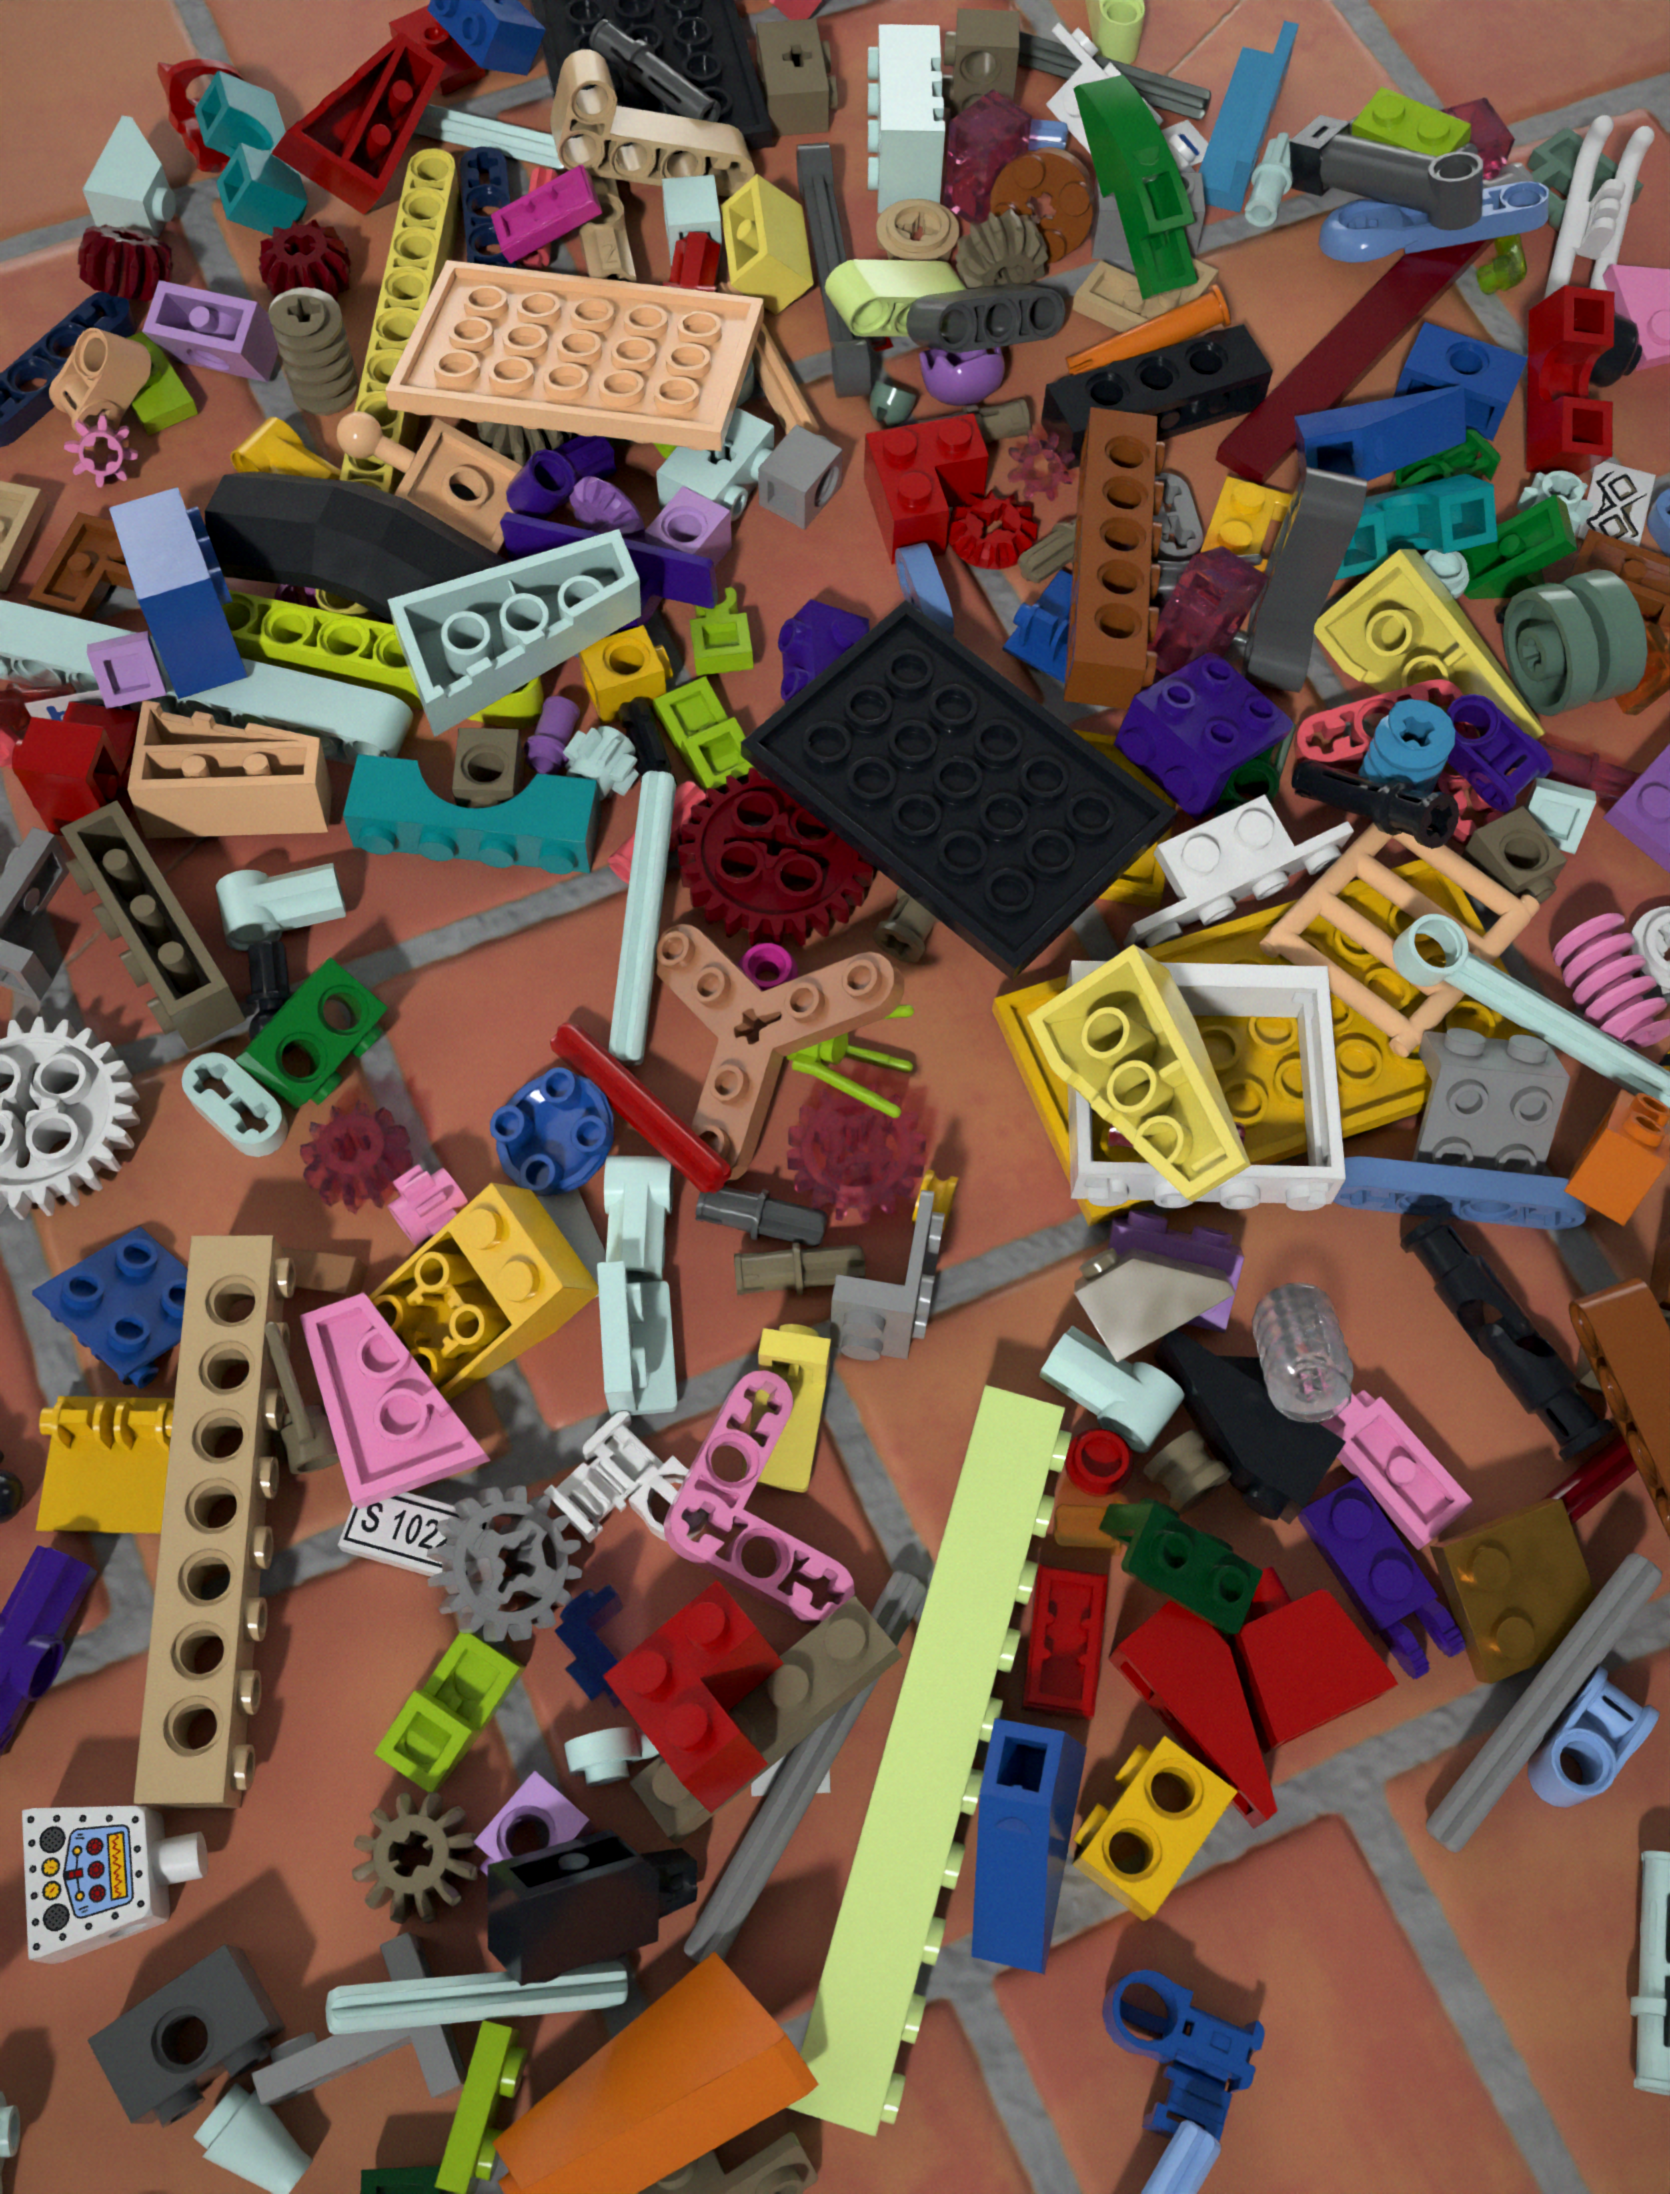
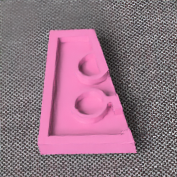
[1602,264,1670,371]
[300,1293,491,1509]

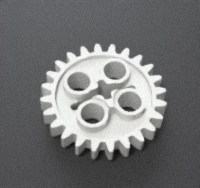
[0,1017,140,1220]

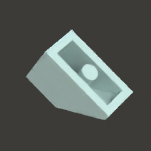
[82,115,176,238]

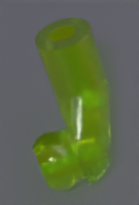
[1477,234,1527,295]

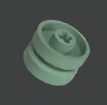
[1503,569,1648,717]

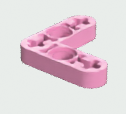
[664,1370,855,1626]

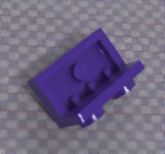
[778,599,870,704]

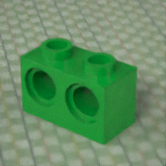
[235,957,388,1110]

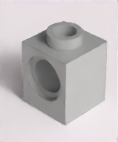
[758,424,843,530]

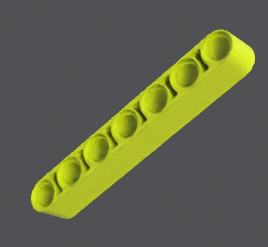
[222,590,545,729]

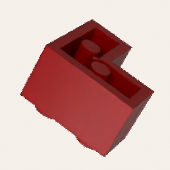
[864,413,989,565]
[12,701,140,836]
[603,1580,784,1813]

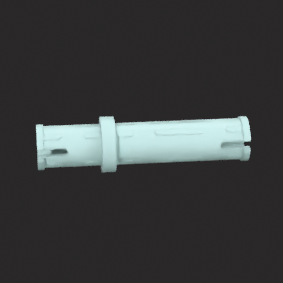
[1630,1851,1670,2096]

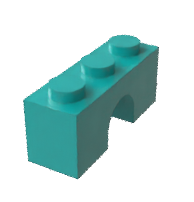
[194,70,308,236]
[1334,474,1498,581]

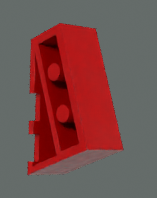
[271,31,447,215]

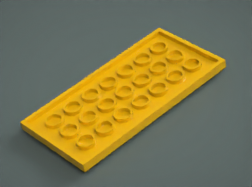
[992,859,1548,1227]

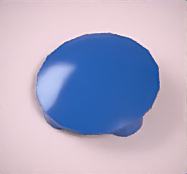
[490,1067,614,1196]

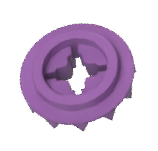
[569,476,646,543]

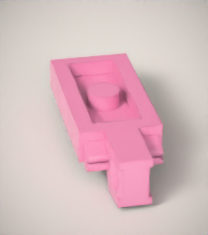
[1303,1369,1474,1550]

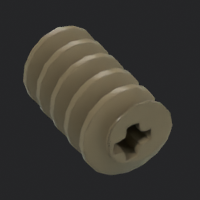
[268,287,359,416]

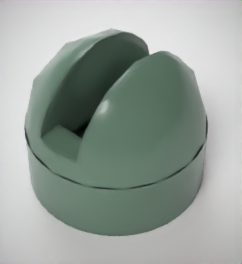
[869,380,917,427]

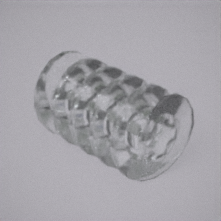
[1252,1282,1354,1423]

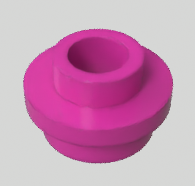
[738,943,798,991]

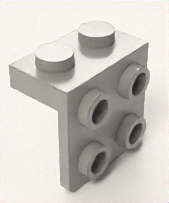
[1412,1028,1570,1176]
[830,1190,945,1361]

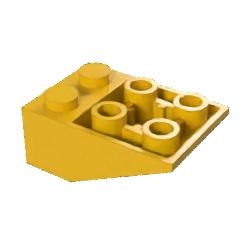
[368,1183,599,1402]

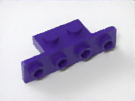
[500,512,719,632]

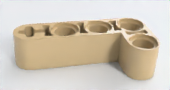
[550,50,755,197]

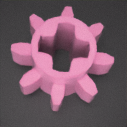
[64,413,138,488]
[387,1164,469,1246]

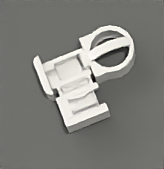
[544,1411,709,1543]

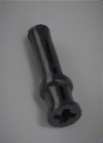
[1291,759,1459,849]

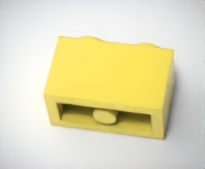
[721,174,814,315]

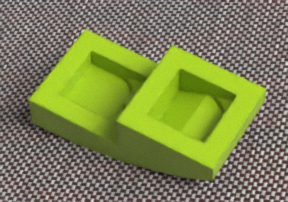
[652,676,760,791]
[374,1632,526,1793]

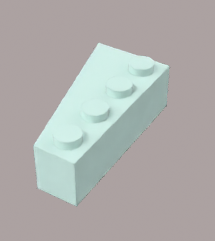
[867,24,945,213]

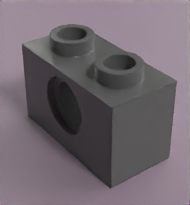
[87,1944,286,2128]

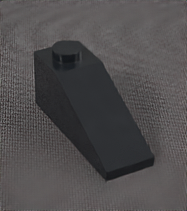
[1154,1329,1346,1525]

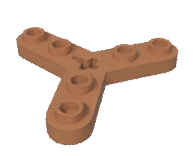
[654,924,904,1185]

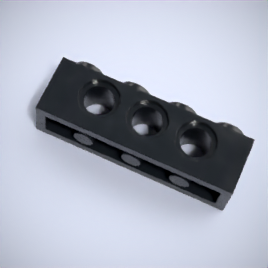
[1041,324,1273,470]

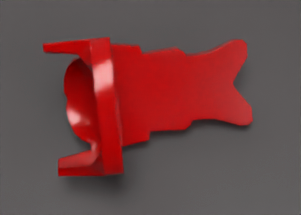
[157,59,244,173]

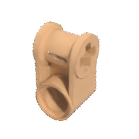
[49,328,151,442]

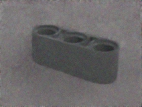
[906,283,1065,353]

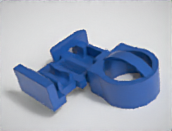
[1102,1969,1265,2142]

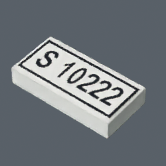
[338,1492,496,1582]

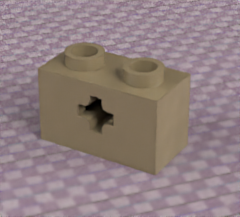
[756,18,838,137]

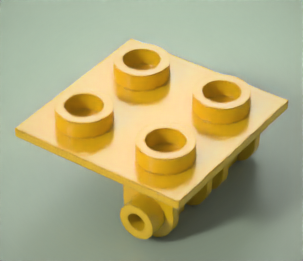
[36,1396,175,1534]

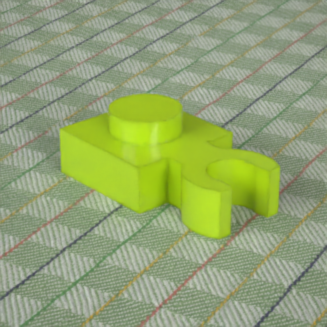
[689,587,754,676]

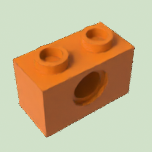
[1564,1089,1670,1226]

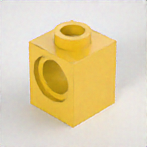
[578,625,673,726]

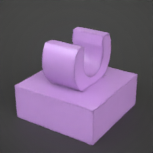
[87,631,167,709]

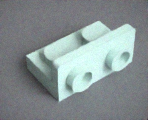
[597,1261,678,1417]

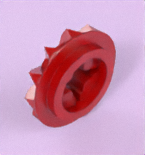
[947,490,1038,570]

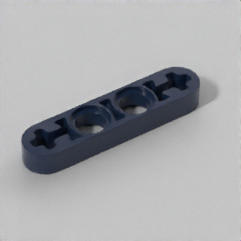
[460,146,517,268]
[0,291,137,447]

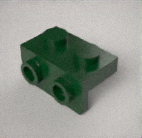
[1099,1498,1263,1634]

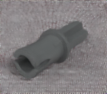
[695,1185,828,1247]

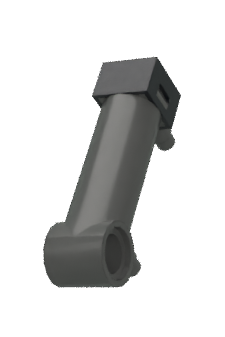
[1289,115,1483,231]

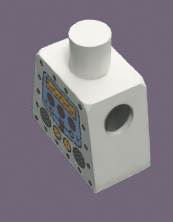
[22,1806,208,1964]

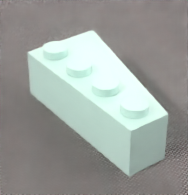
[388,529,641,737]

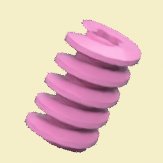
[1552,913,1670,1050]

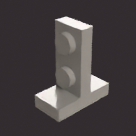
[0,827,69,1001]
[252,1932,467,2105]

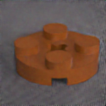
[990,147,1097,264]

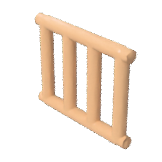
[1259,823,1540,1057]

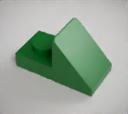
[1457,494,1578,599]

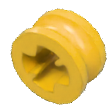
[912,1169,959,1233]

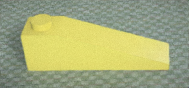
[1314,549,1547,740]
[1027,944,1251,1202]

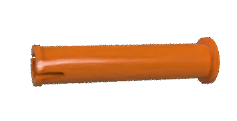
[1065,284,1231,376]

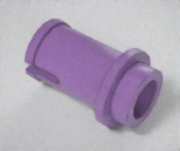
[523,696,580,775]

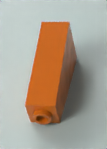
[492,1951,819,2194]

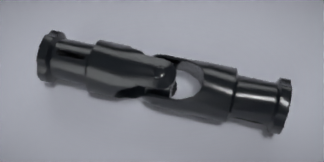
[1400,1210,1615,1462]

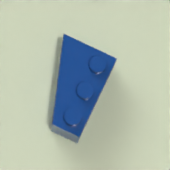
[109,487,248,699]

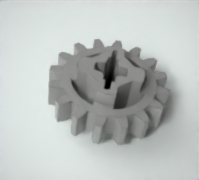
[427,1485,582,1642]

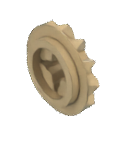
[876,199,959,261]

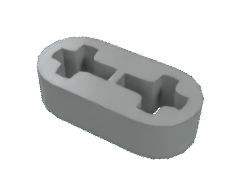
[1151,473,1203,563]

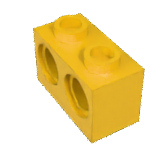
[1072,1735,1238,1921]

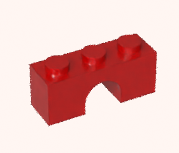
[1526,285,1615,476]

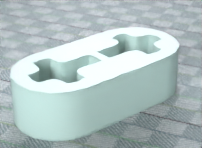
[181,1052,289,1157]

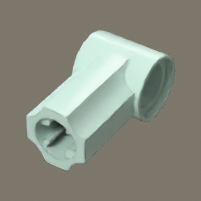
[216,863,347,951]
[604,1155,674,1283]
[1039,1325,1184,1453]

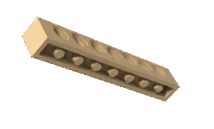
[133,1235,296,1809]

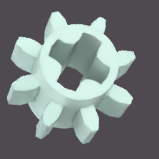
[1516,470,1593,534]
[563,726,639,801]

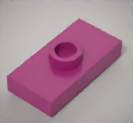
[491,164,602,264]

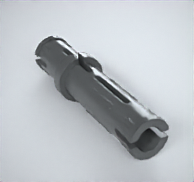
[589,19,721,122]

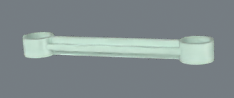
[1392,914,1670,1109]

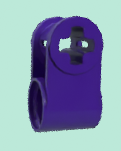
[1446,694,1553,812]

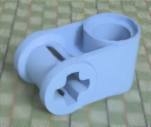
[1528,1665,1660,1808]

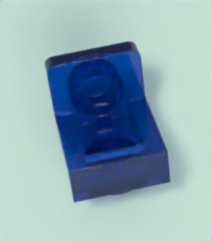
[554,1584,623,1709]

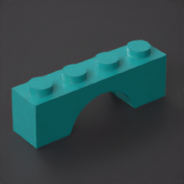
[343,754,602,874]

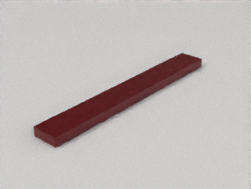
[1215,238,1496,486]

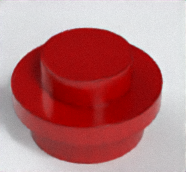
[1065,1428,1134,1497]

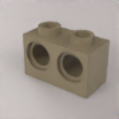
[942,9,1020,131]

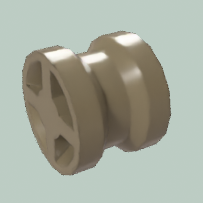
[1143,1429,1232,1515]

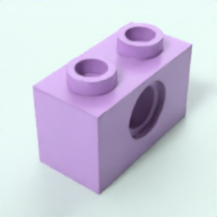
[142,280,279,383]

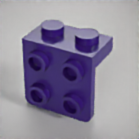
[1113,653,1293,822]

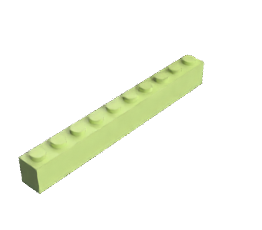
[786,1385,1072,2137]

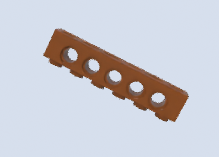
[1063,407,1165,710]

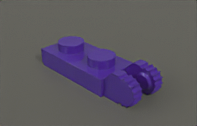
[1297,1477,1466,1679]

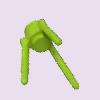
[785,1005,914,1118]

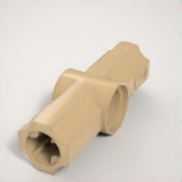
[578,175,637,283]

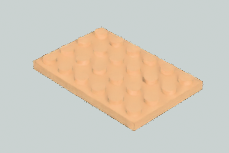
[385,260,764,451]

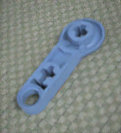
[1318,181,1549,263]

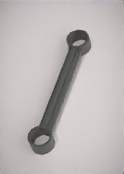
[796,142,871,398]

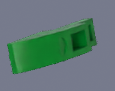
[1073,74,1198,300]

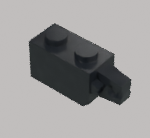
[487,1829,698,1986]

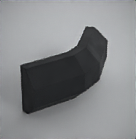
[205,471,509,623]

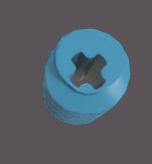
[1358,699,1455,819]

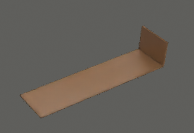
[282,1247,368,1298]

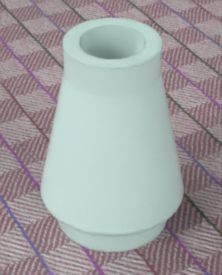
[193,2083,313,2194]

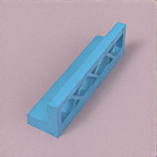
[1198,21,1299,213]

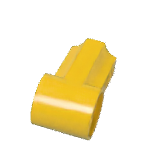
[230,417,341,480]

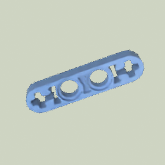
[1333,1156,1586,1230]

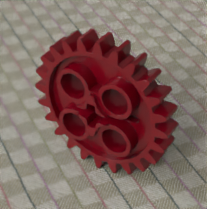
[678,767,873,946]

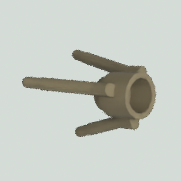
[242,1321,340,1474]

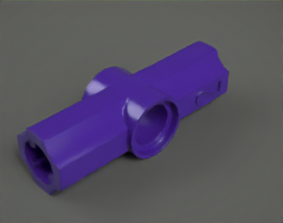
[0,1545,98,1757]

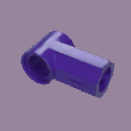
[506,435,617,520]

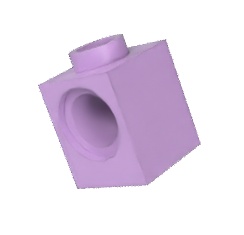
[645,486,732,568]
[474,1771,596,1876]

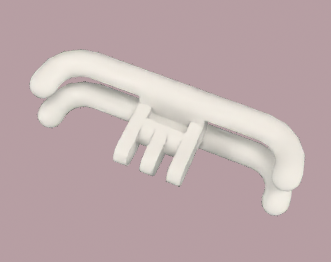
[1544,115,1655,299]

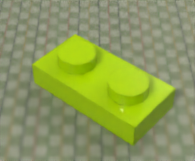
[1352,86,1471,157]
[435,2020,528,2194]

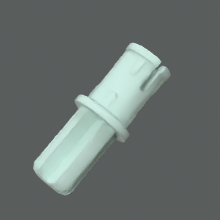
[1245,132,1293,227]

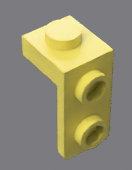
[741,1324,831,1493]

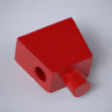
[1227,1566,1399,1754]

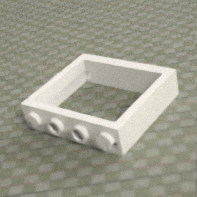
[1065,961,1346,1211]

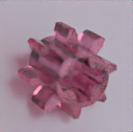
[1007,430,1075,502]

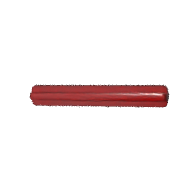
[550,1023,732,1194]

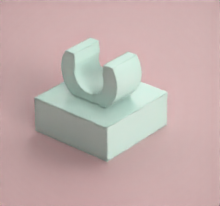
[1524,777,1596,854]

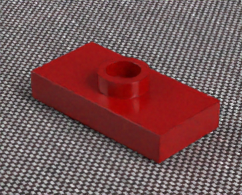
[389,4,485,96]
[1021,1564,1108,1721]

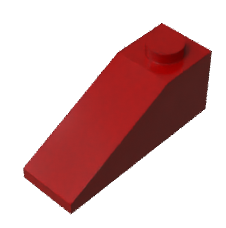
[1109,1600,1278,1829]

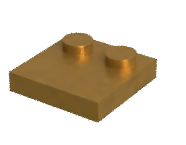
[1430,1498,1596,1684]

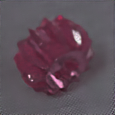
[300,1099,414,1215]

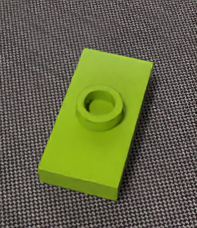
[127,332,198,436]

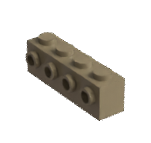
[60,800,246,1050]

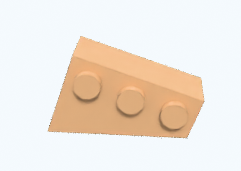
[127,700,333,838]

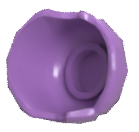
[919,347,1005,406]

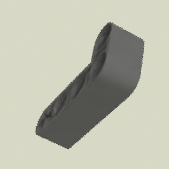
[1241,467,1367,693]

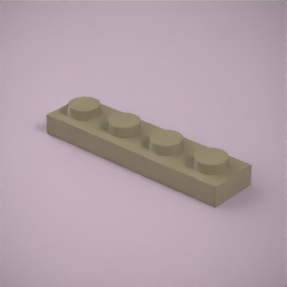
[629,1595,903,1846]

